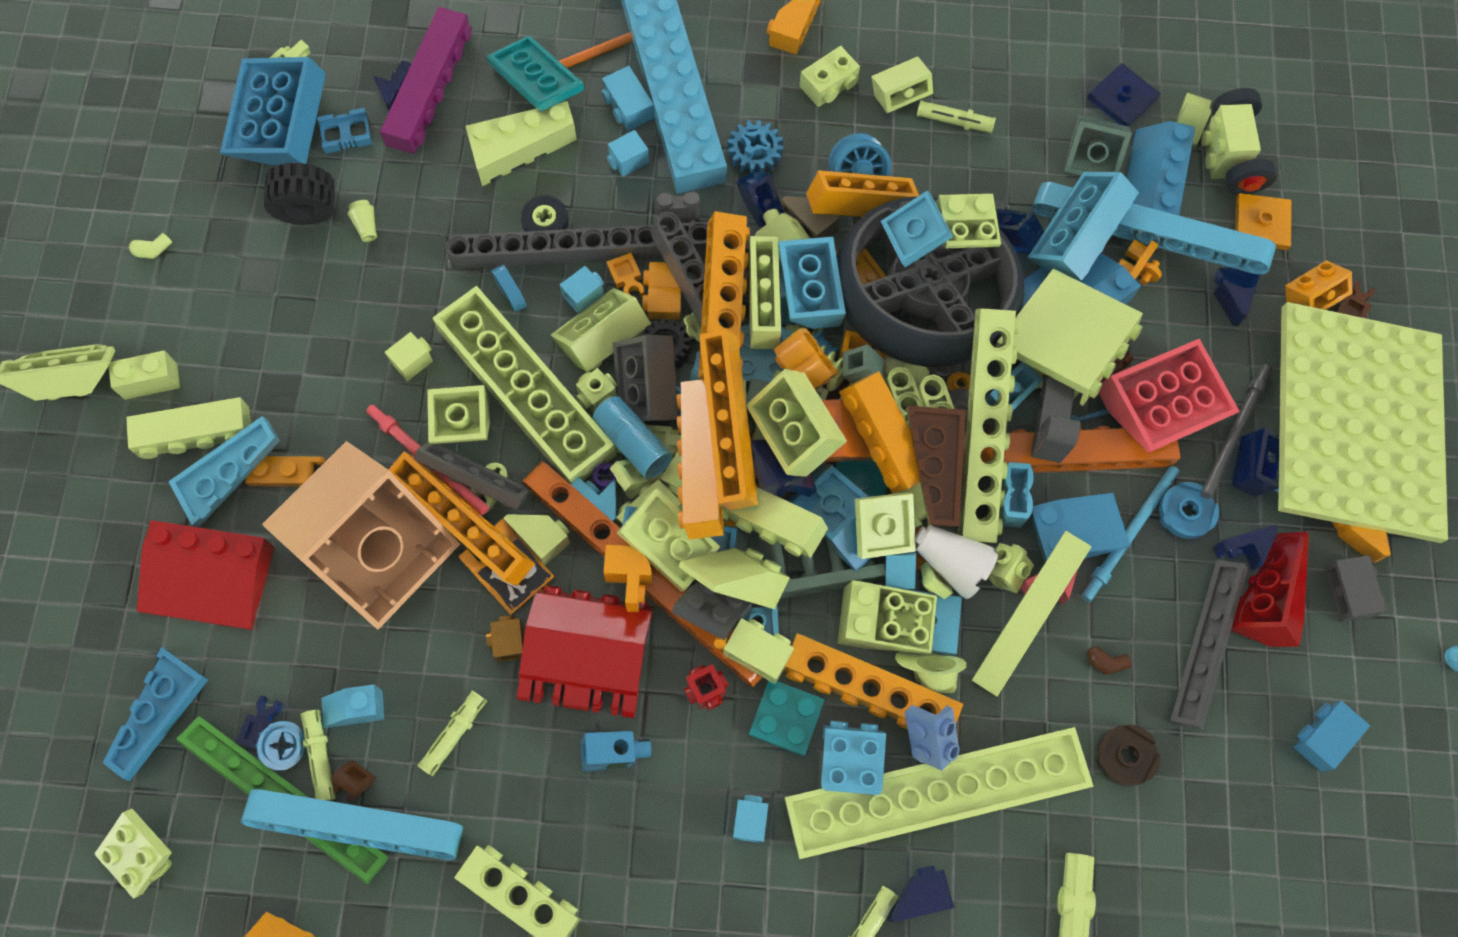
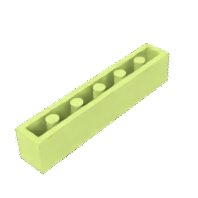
[660,451,828,558]

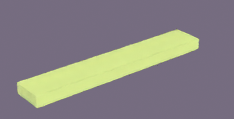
[972,531,1092,697]

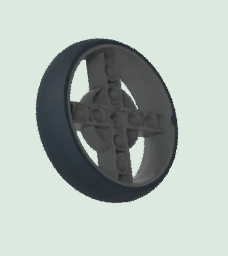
[836,197,1024,367]

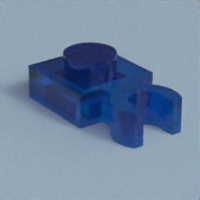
[235,695,283,750]

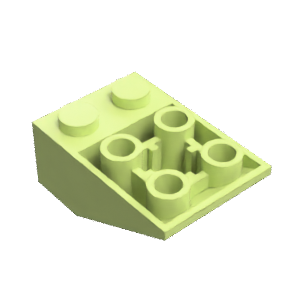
[837,580,937,654]

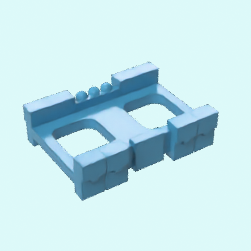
[317,108,373,154]

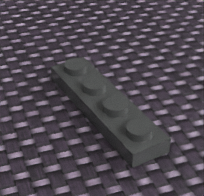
[414,441,530,510]

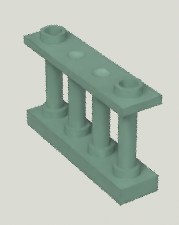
[758,533,886,599]

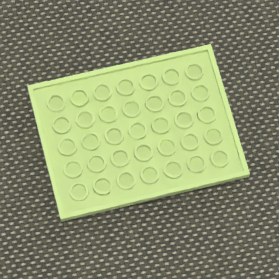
[1278,302,1448,543]

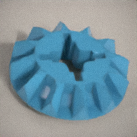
[255,720,305,770]

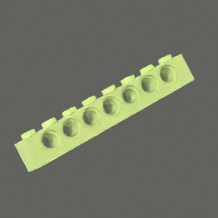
[958,309,1020,543]

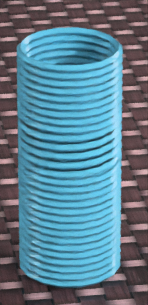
[593,396,672,479]

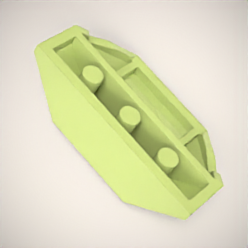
[0,344,115,401]

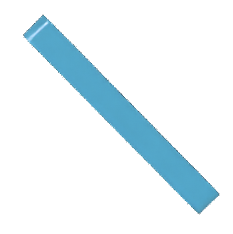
[1032,182,1276,275]

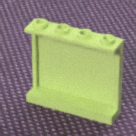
[996,269,1143,406]

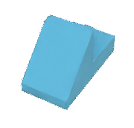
[571,477,618,526]

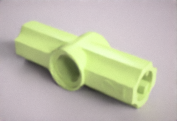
[1057,853,1096,937]

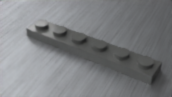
[1170,560,1248,730]

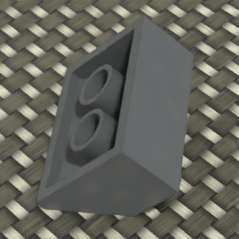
[613,335,678,424]

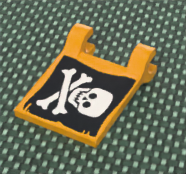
[458,519,555,615]

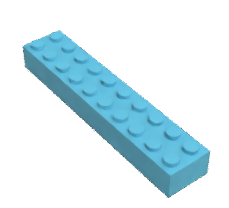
[621,0,727,194]

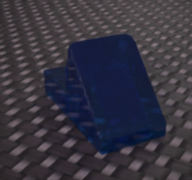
[373,60,411,112]
[1213,525,1278,571]

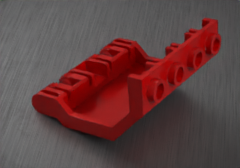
[517,585,655,719]

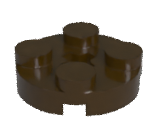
[1096,725,1160,787]

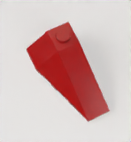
[1231,532,1309,647]

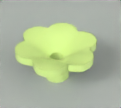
[684,312,701,343]

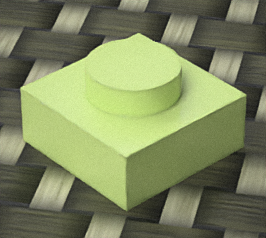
[920,561,953,599]

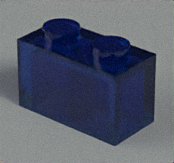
[1232,427,1279,497]

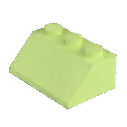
[550,288,651,372]

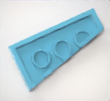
[168,416,280,528]

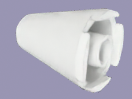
[915,525,998,599]

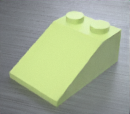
[678,548,790,609]

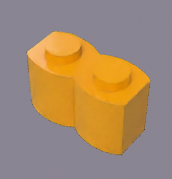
[642,262,681,320]
[774,328,838,391]

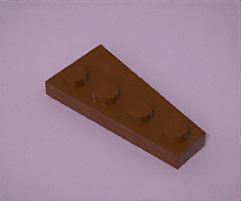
[906,406,966,527]

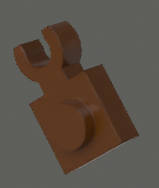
[1335,281,1375,318]

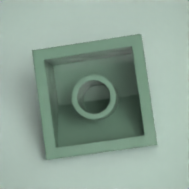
[1064,115,1132,176]

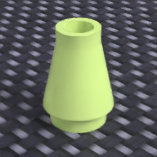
[348,200,377,242]

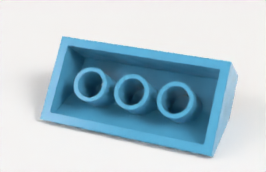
[1126,121,1195,215]

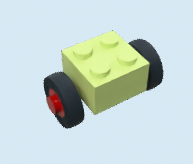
[1201,88,1277,194]

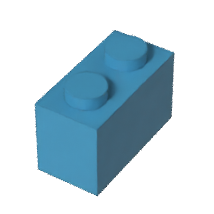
[1293,700,1370,772]

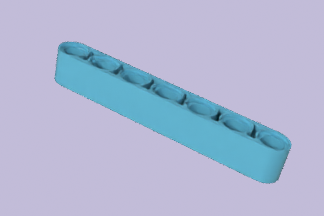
[241,789,463,860]

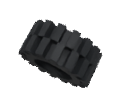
[641,318,690,368]

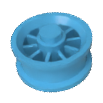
[828,133,892,176]

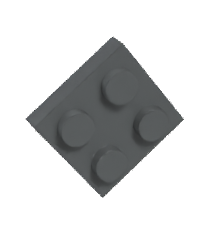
[672,581,752,640]

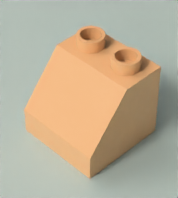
[262,441,460,630]

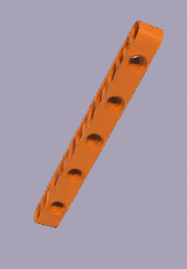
[522,461,762,688]

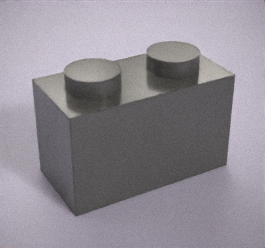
[1324,555,1387,623]

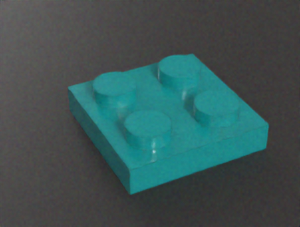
[748,681,825,757]

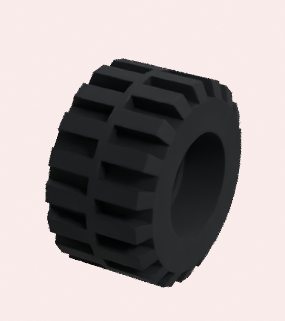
[264,163,335,225]

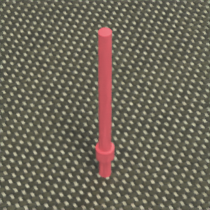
[366,404,489,515]

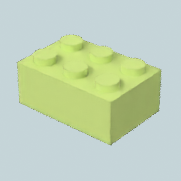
[746,369,847,477]

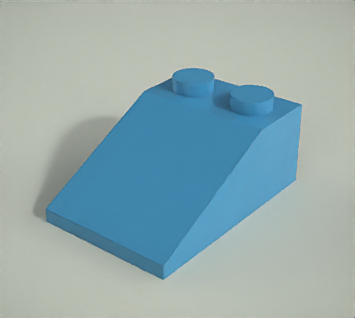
[1030,493,1130,564]

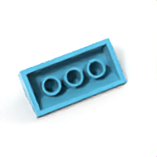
[1027,172,1139,281]

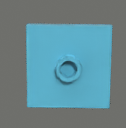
[881,190,954,267]
[909,590,962,656]

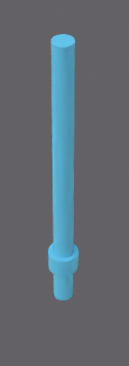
[1081,466,1180,602]

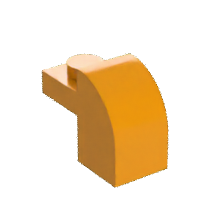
[604,545,652,612]

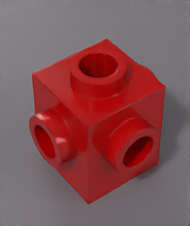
[684,664,729,710]

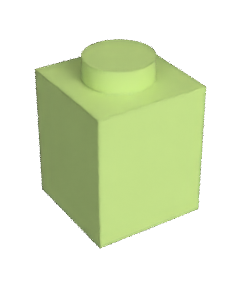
[385,332,433,382]

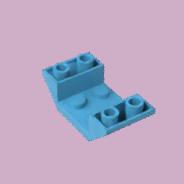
[784,463,870,572]

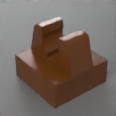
[331,760,376,803]

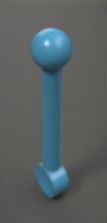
[1070,409,1109,422]

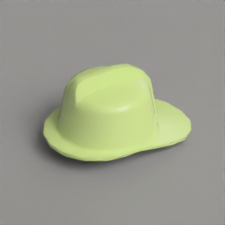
[895,651,966,693]

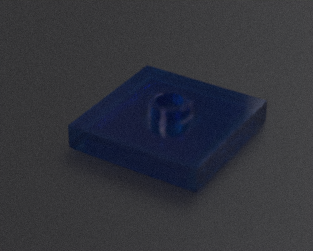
[1087,63,1161,126]

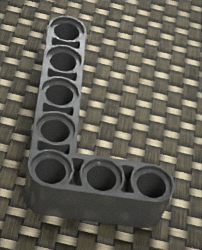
[651,212,749,328]
[1031,374,1080,463]

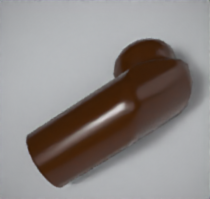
[1087,646,1132,675]

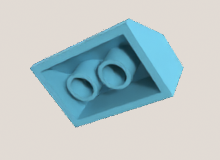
[778,237,846,329]

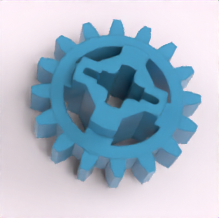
[727,120,784,175]

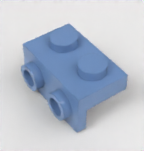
[905,705,960,771]

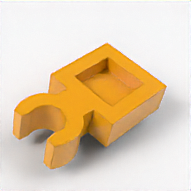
[606,253,644,298]

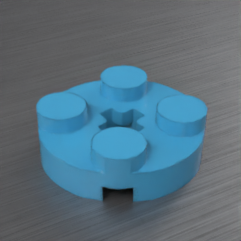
[1159,482,1219,539]

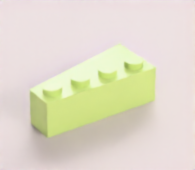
[466,101,577,186]

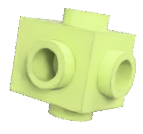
[576,368,617,414]
[988,543,1034,594]

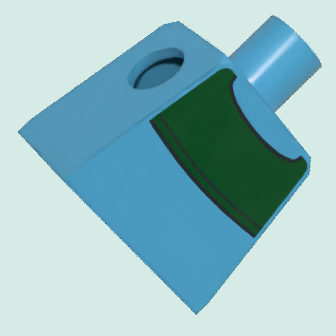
[580,731,651,772]

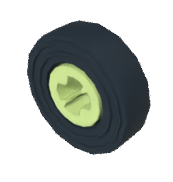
[521,195,569,232]

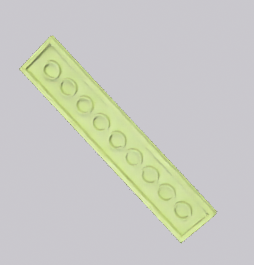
[784,727,1094,860]

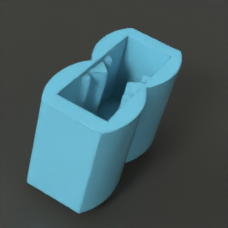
[999,462,1034,528]

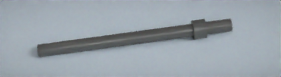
[1200,364,1272,499]

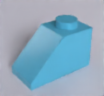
[322,684,384,728]

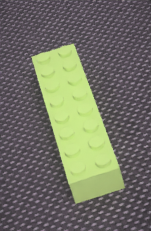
[432,286,617,484]

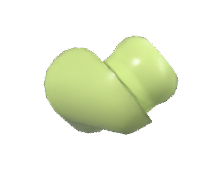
[129,233,173,259]

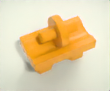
[1119,239,1162,285]

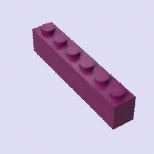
[380,6,472,154]

